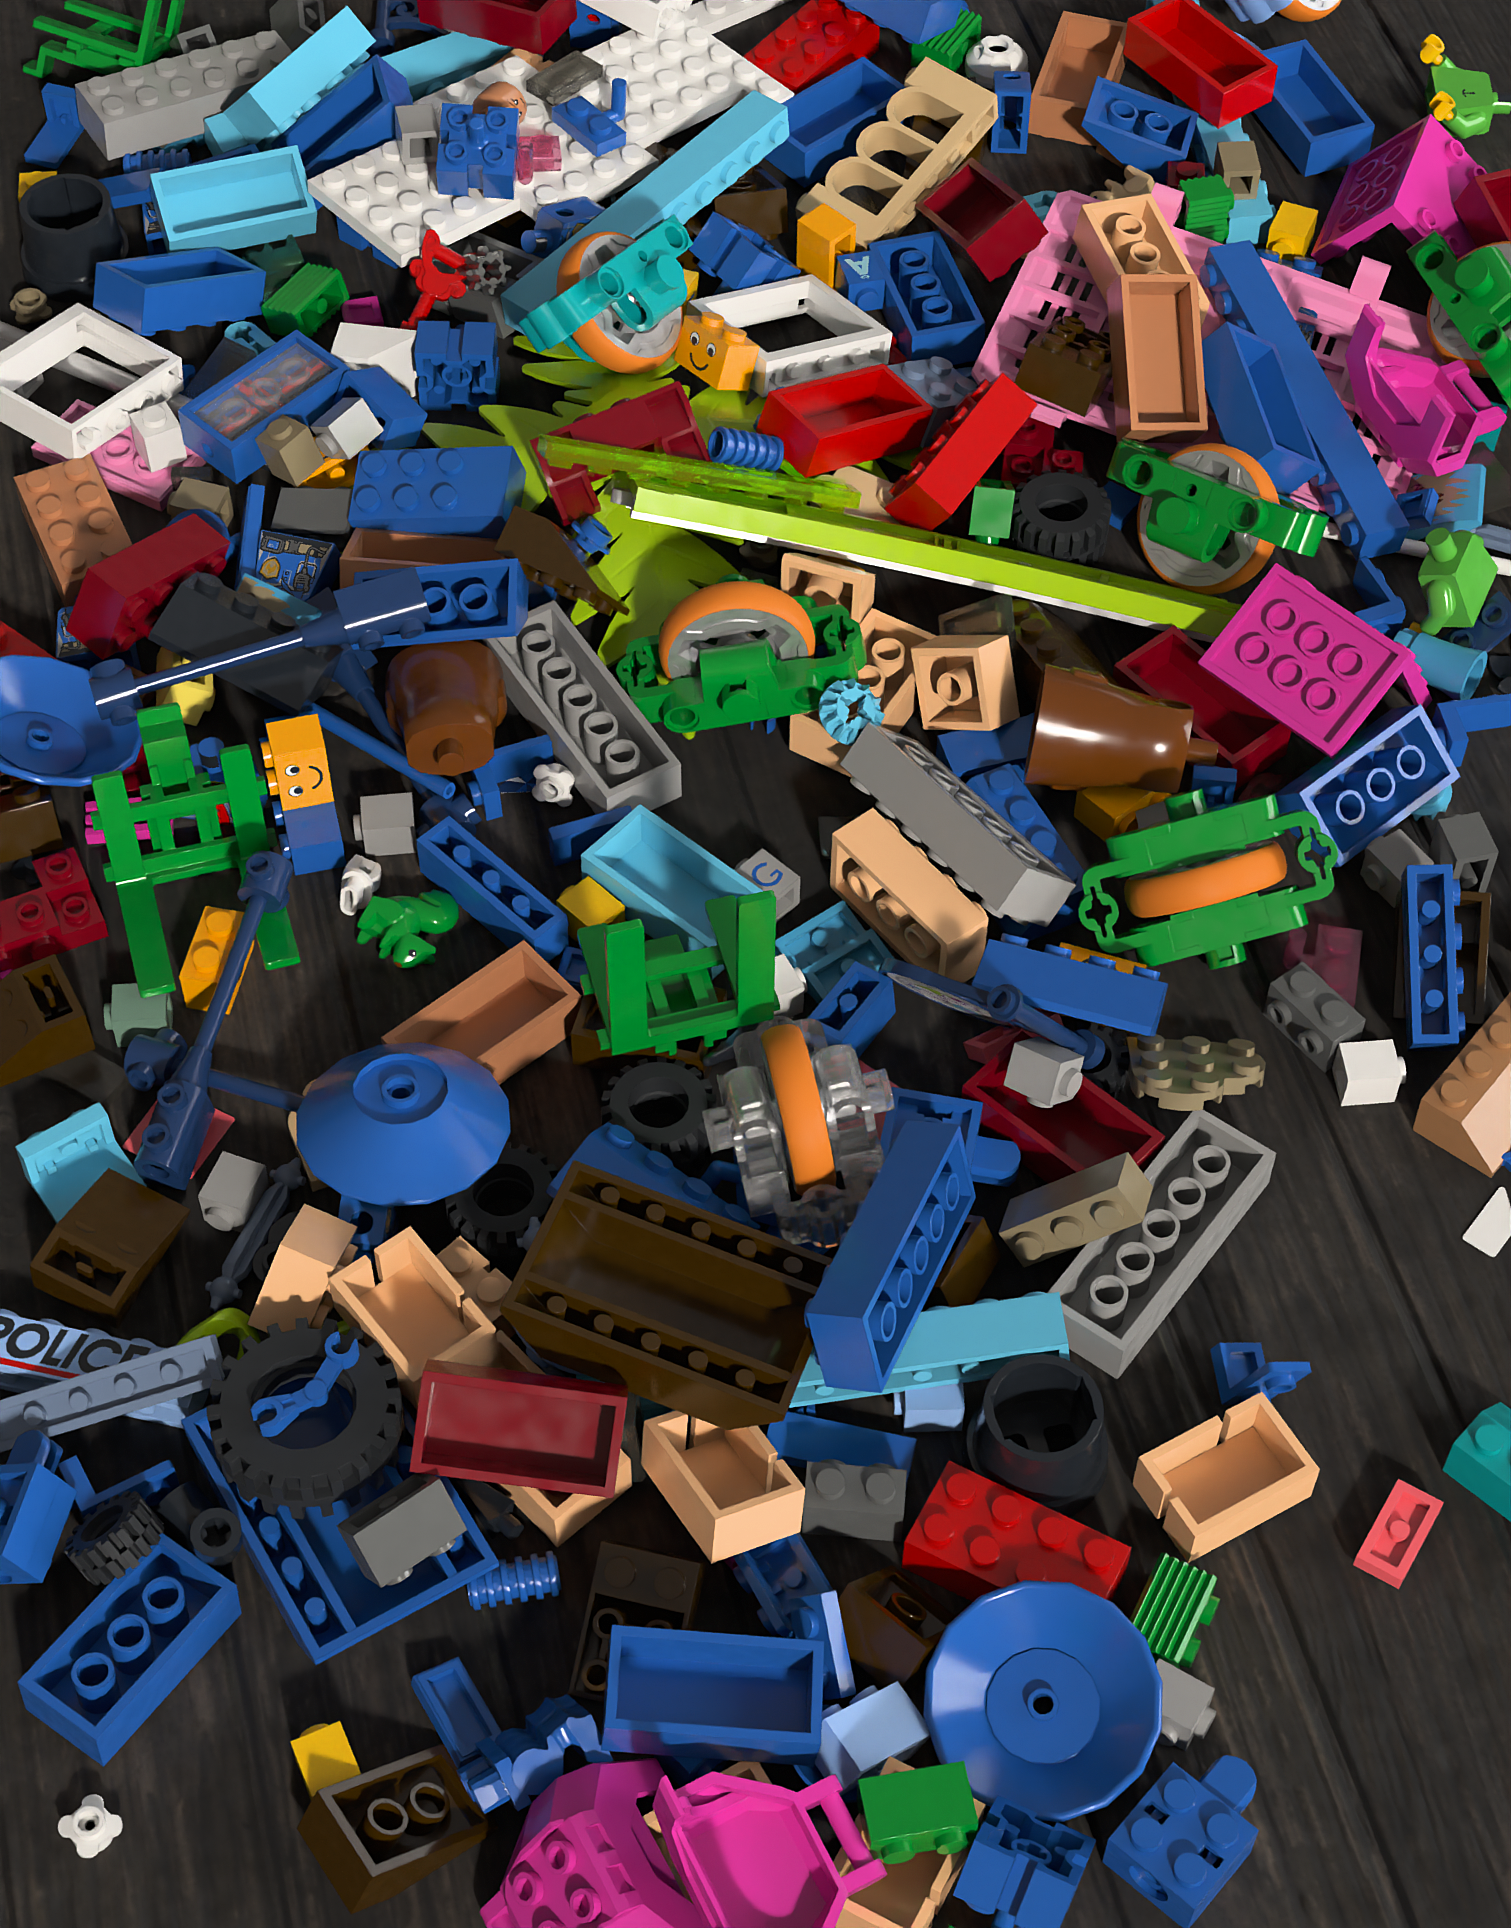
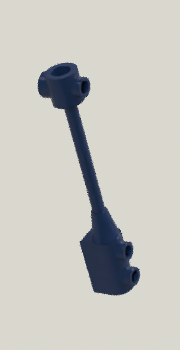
[88,567,431,726]
[305,587,482,837]
[133,850,294,1190]
[124,1028,305,1113]

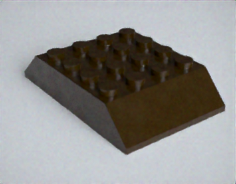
[500,1160,833,1430]

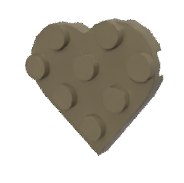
[1125,1034,1266,1111]

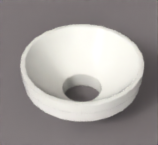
[964,35,1028,89]

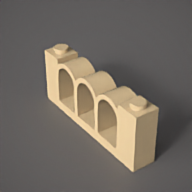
[795,57,998,253]

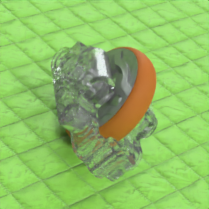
[701,1015,895,1248]

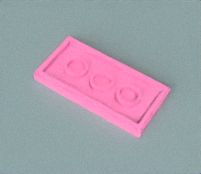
[31,399,207,512]

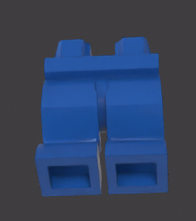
[456,1694,614,1814]

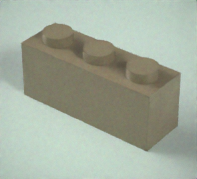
[999,1152,1153,1268]

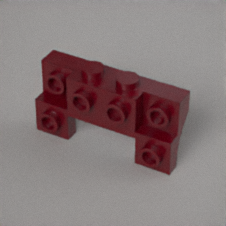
[529,381,712,526]
[999,414,1084,493]
[0,847,109,972]

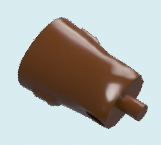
[385,640,507,776]
[1023,663,1218,793]

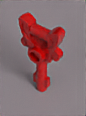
[399,229,476,331]

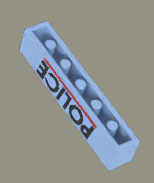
[0,1309,210,1429]

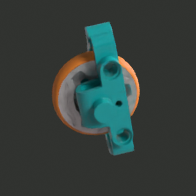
[518,214,694,374]

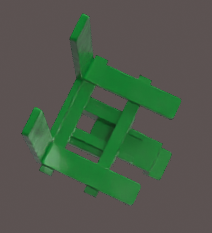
[22,0,185,79]
[90,702,300,998]
[577,890,780,1056]

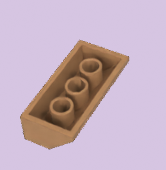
[1413,992,1511,1178]

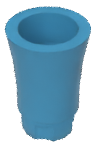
[1393,628,1487,701]

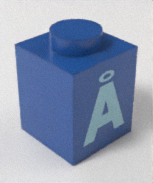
[834,250,885,312]

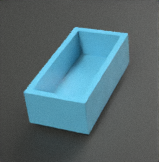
[223,6,376,145]
[150,145,317,253]
[581,804,763,981]

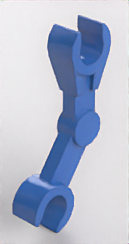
[251,1331,360,1437]

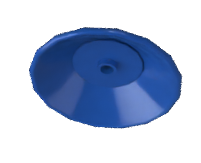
[0,654,143,787]
[296,1042,511,1207]
[923,1580,1163,1822]

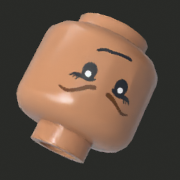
[472,81,527,125]

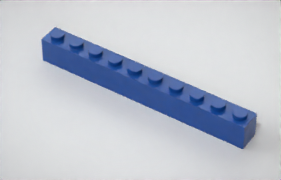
[1200,240,1410,561]

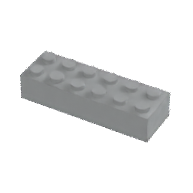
[75,30,292,160]
[482,600,682,814]
[840,722,1077,927]
[1047,1110,1276,1379]

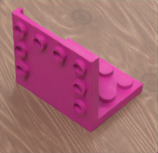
[1311,114,1487,265]
[1198,563,1432,759]

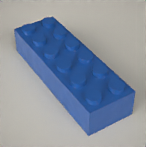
[804,1120,976,1393]

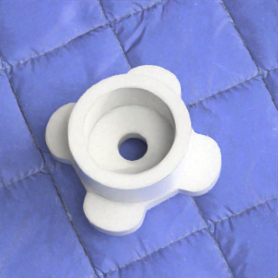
[532,763,575,807]
[58,1794,123,1858]

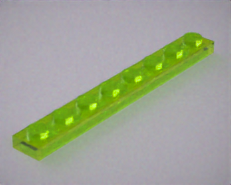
[537,434,862,513]

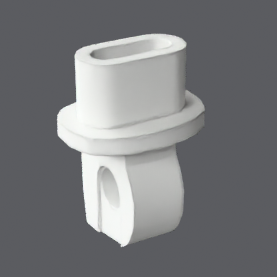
[340,854,381,915]

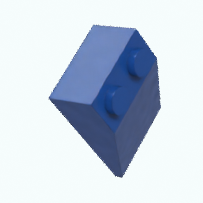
[1081,76,1199,185]

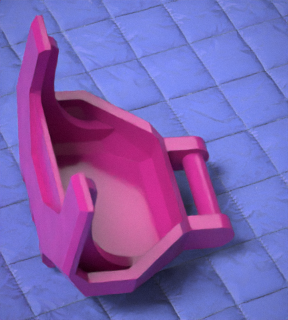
[1345,303,1507,477]
[479,1758,705,1928]
[652,1771,887,1928]

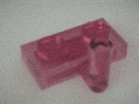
[516,135,562,185]
[1283,924,1363,1008]

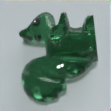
[240,234,306,304]

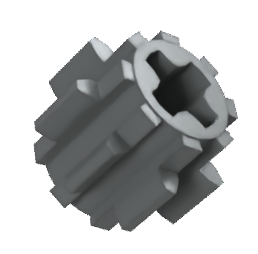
[460,246,511,295]

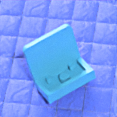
[15,1102,147,1224]

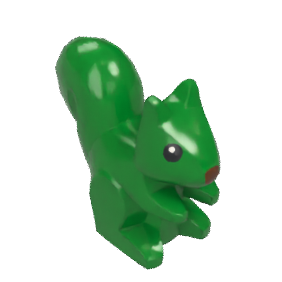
[357,889,460,968]

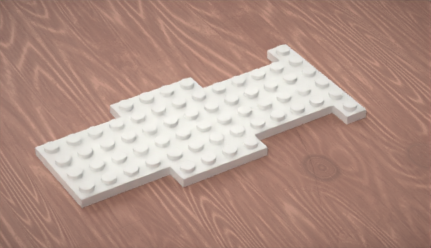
[307,0,794,268]

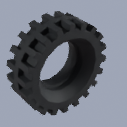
[207,1317,406,1519]

